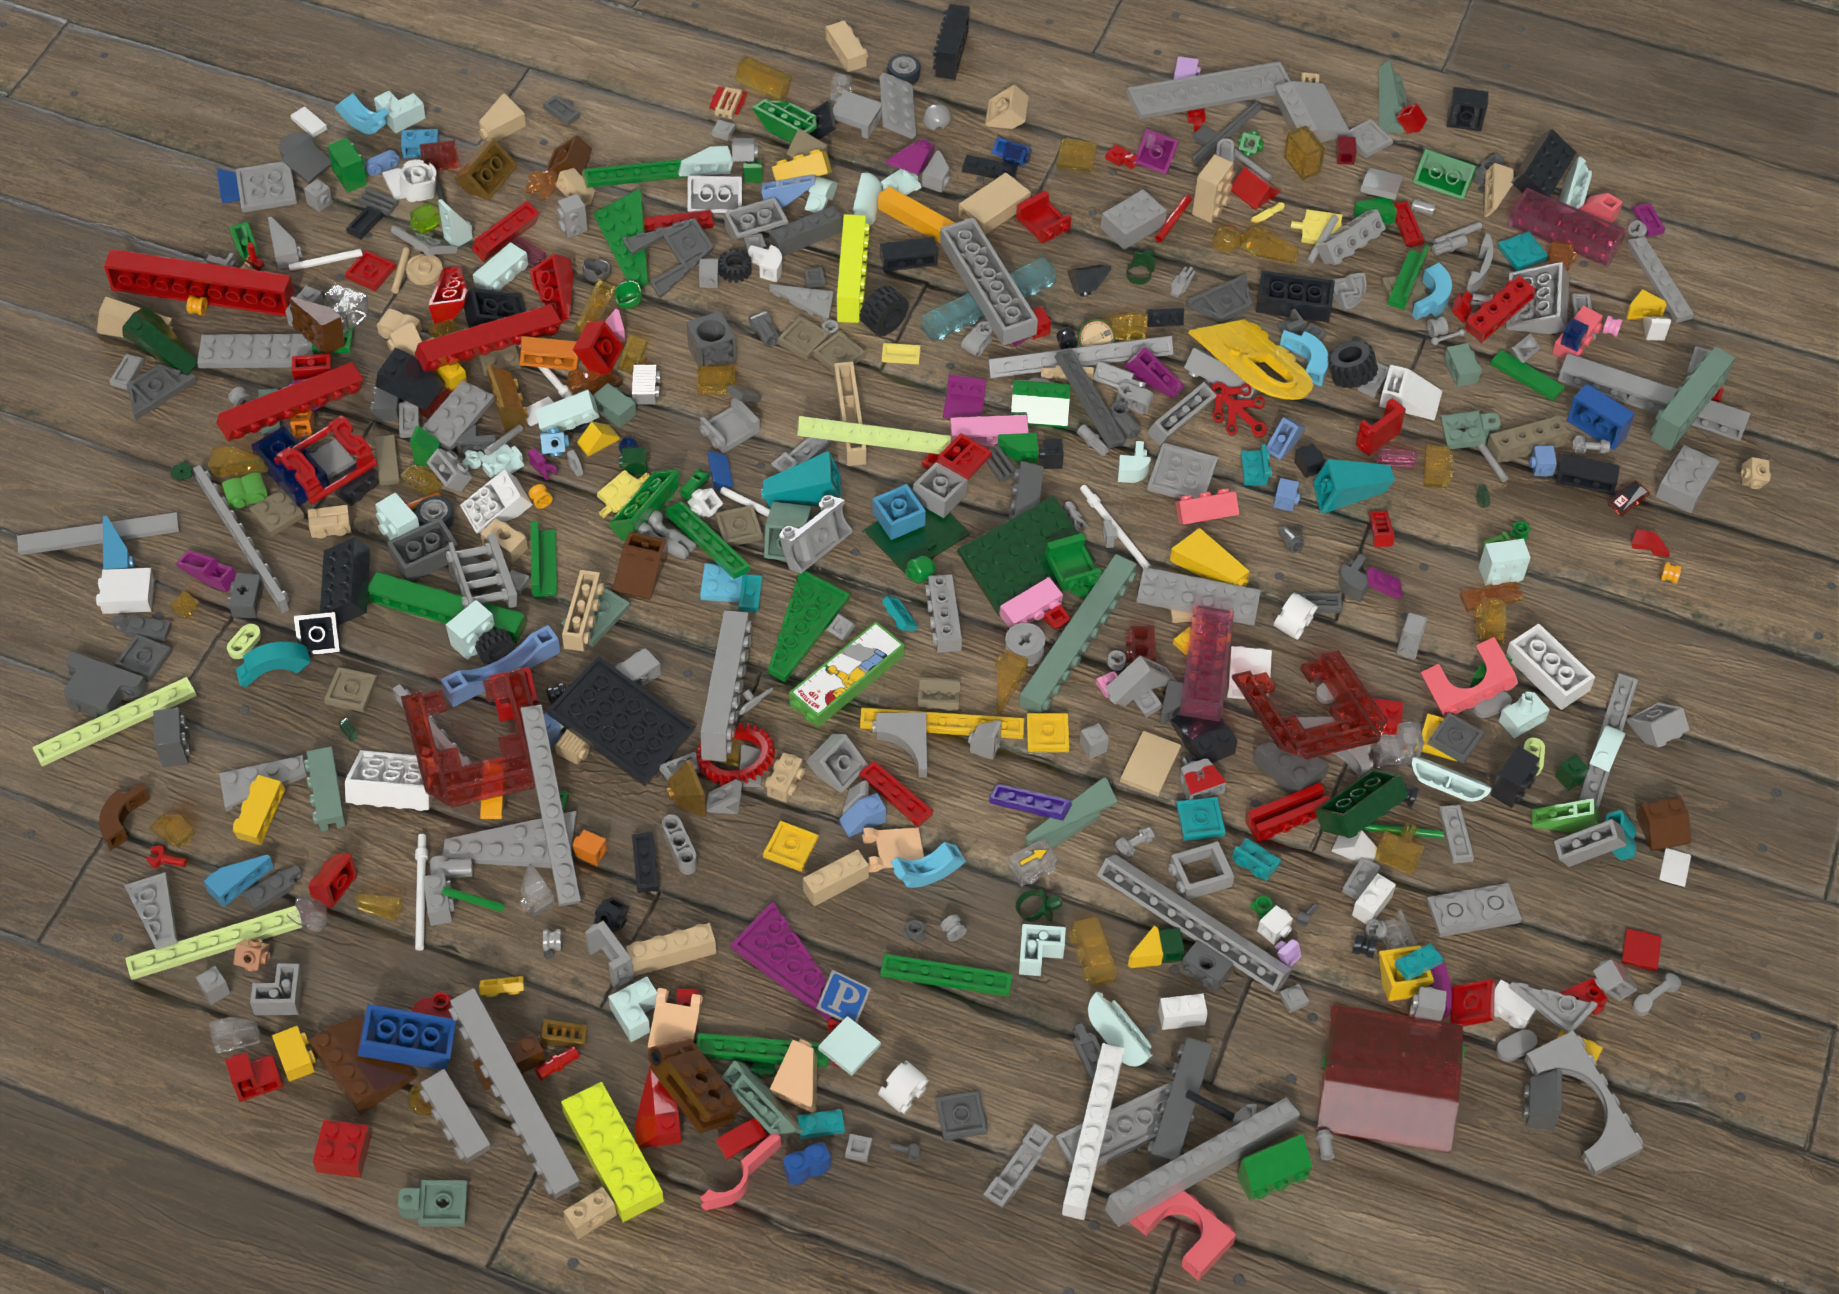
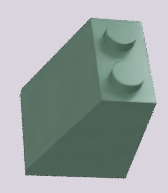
[764,502,811,561]

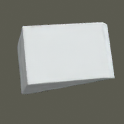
[1643,316,1671,340]
[1331,830,1379,862]

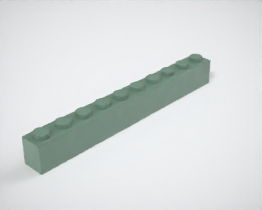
[1019,554,1138,713]

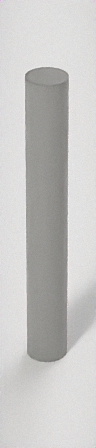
[1235,148,1272,181]
[1307,215,1339,264]
[1433,222,1482,245]
[484,425,523,455]
[1477,444,1508,482]

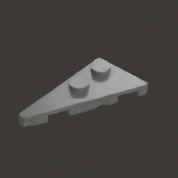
[391,225,458,256]
[769,284,834,322]
[1509,982,1598,1034]

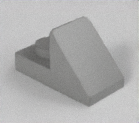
[706,779,742,814]

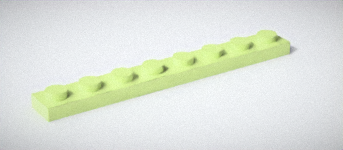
[797,416,951,454]
[32,677,196,767]
[125,906,302,980]

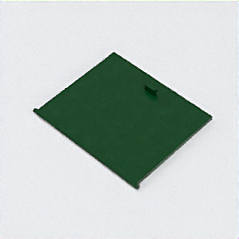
[862,506,970,575]

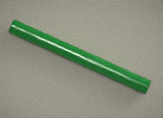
[1362,823,1444,839]

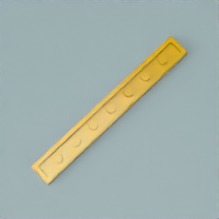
[860,707,1024,739]

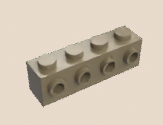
[1487,416,1569,463]

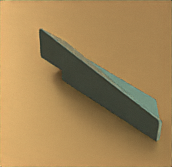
[1379,60,1408,133]
[1024,777,1117,850]
[721,1060,804,1135]

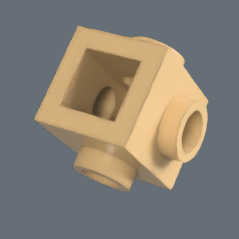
[1741,457,1771,489]

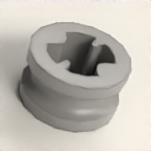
[1628,220,1647,238]
[822,320,839,338]
[1107,650,1126,671]
[1366,919,1388,940]

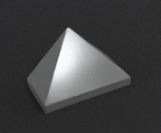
[1506,333,1541,363]

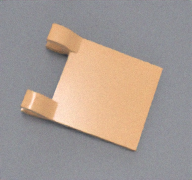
[862,828,924,872]
[648,988,703,1048]

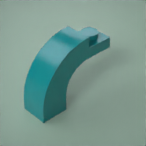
[236,642,311,688]

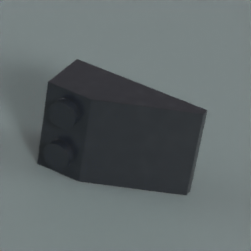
[463,288,526,328]
[376,347,445,411]
[1170,705,1238,763]

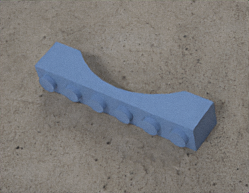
[441,625,560,707]

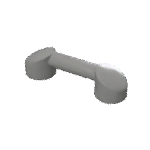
[1632,973,1681,1016]

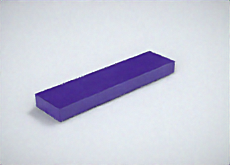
[989,784,1072,821]

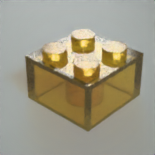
[1284,125,1325,180]

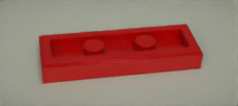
[1393,201,1424,247]

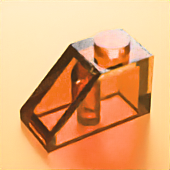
[1548,241,1576,271]

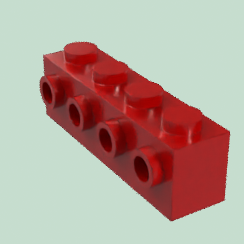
[1465,275,1536,344]

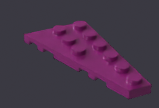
[731,901,834,1021]

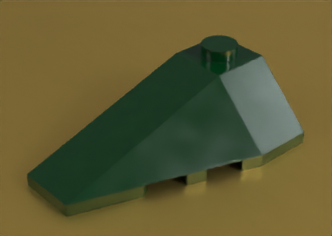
[122,307,198,376]

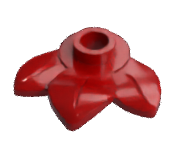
[411,992,453,1019]

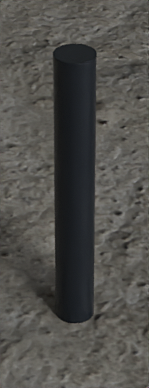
[1186,1090,1234,1121]

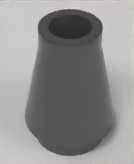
[1278,526,1304,553]

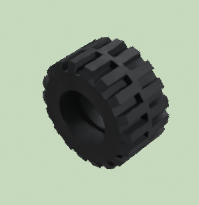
[859,285,909,336]
[1328,341,1378,389]

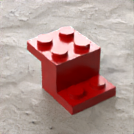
[922,433,992,480]

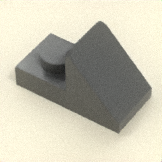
[456,425,496,455]

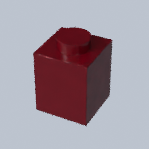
[1336,136,1357,165]

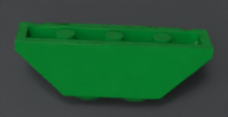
[753,99,817,143]

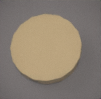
[406,254,443,285]

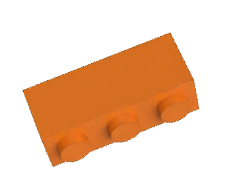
[520,336,578,371]

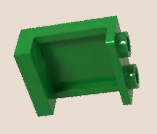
[1044,533,1102,592]

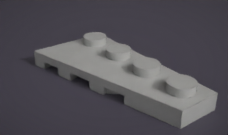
[219,755,307,812]

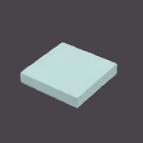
[818,1016,881,1076]

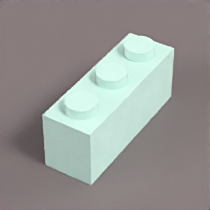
[473,242,528,291]
[535,390,599,432]

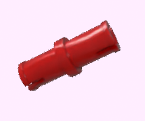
[534,1046,580,1081]

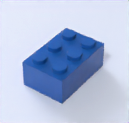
[1567,384,1635,450]

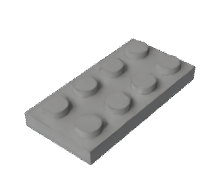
[880,72,916,139]
[422,380,495,451]

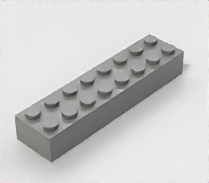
[940,217,1038,346]
[701,610,752,762]

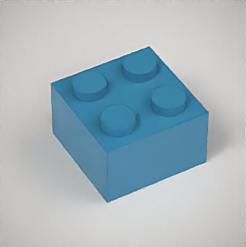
[872,484,926,540]

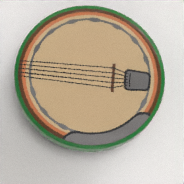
[1078,319,1115,347]

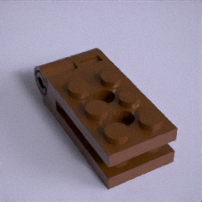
[648,1037,743,1134]

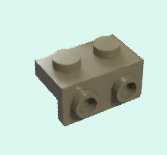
[918,677,960,711]

